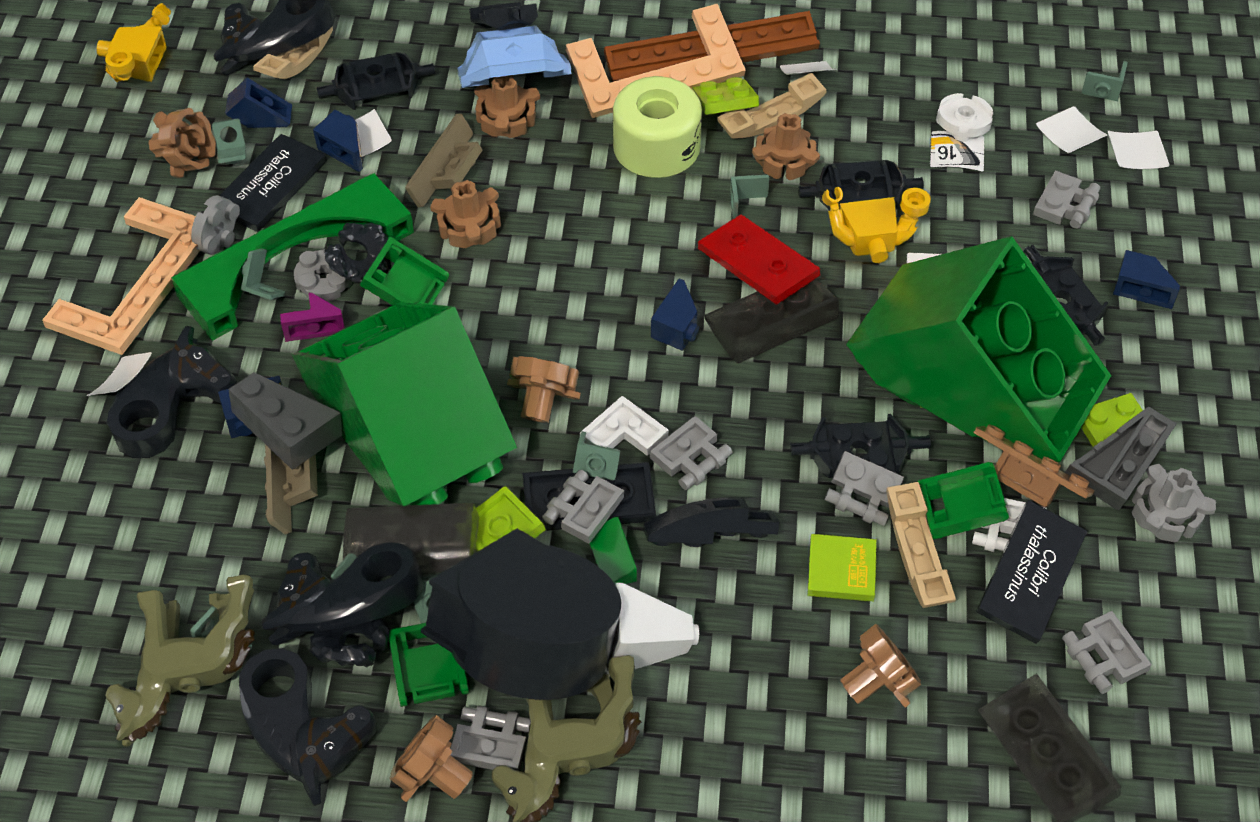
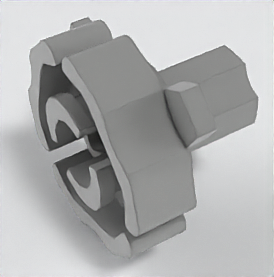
[1132,464,1216,542]

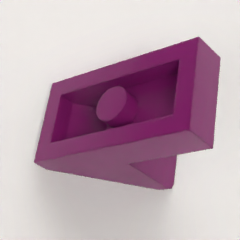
[280,292,345,342]

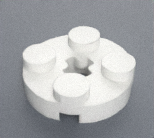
[936,93,993,141]

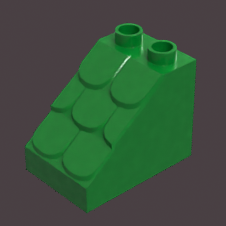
[846,236,1111,462]
[292,302,517,513]

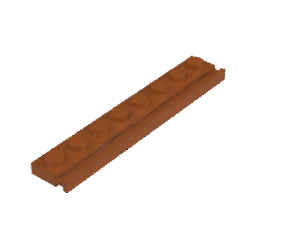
[604,11,820,82]

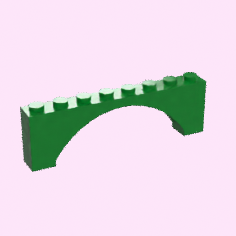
[171,173,414,341]

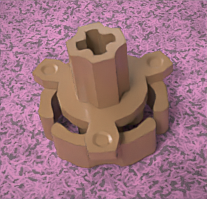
[474,75,540,138]
[149,108,216,178]
[752,113,820,180]
[430,180,501,248]
[507,356,581,423]
[840,624,921,707]
[389,715,473,802]

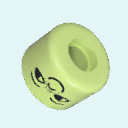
[613,76,702,178]

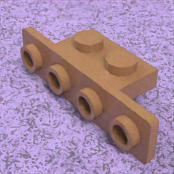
[973,424,1095,507]

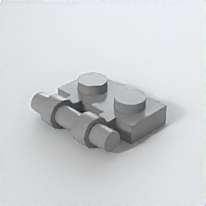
[1033,170,1100,229]
[650,416,732,490]
[824,451,904,526]
[542,470,624,544]
[1062,611,1152,694]
[450,705,531,771]

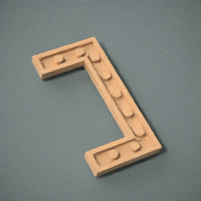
[566,4,746,118]
[42,197,200,355]

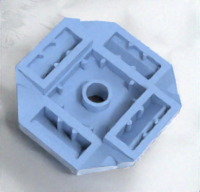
[457,25,571,88]

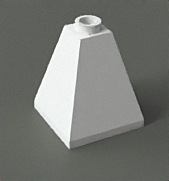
[605,583,699,676]

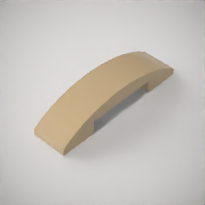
[253,26,333,79]
[717,73,826,138]
[886,482,956,608]

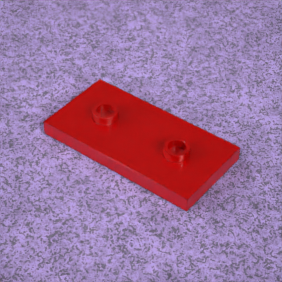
[698,214,820,305]

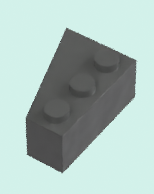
[228,373,342,470]
[1065,406,1177,511]

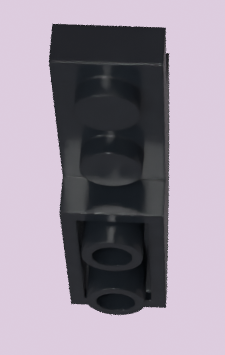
[643,497,780,547]

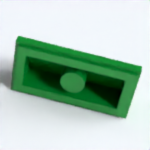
[589,517,637,584]

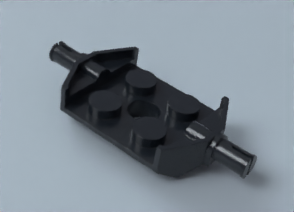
[469,2,538,30]
[316,52,435,110]
[798,160,924,211]
[1023,245,1108,346]
[790,414,931,478]

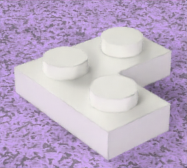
[580,396,669,456]

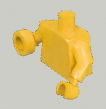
[97,3,171,82]
[822,187,931,263]

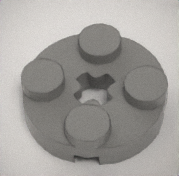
[191,195,240,254]
[294,249,353,301]

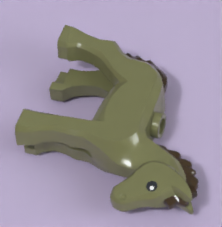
[105,575,255,747]
[492,655,642,822]

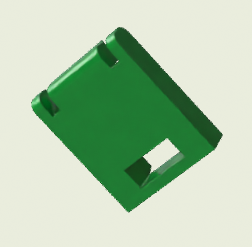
[360,237,450,305]
[918,462,1009,540]
[389,623,469,707]

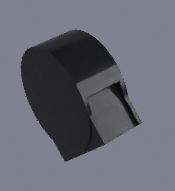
[420,528,621,700]

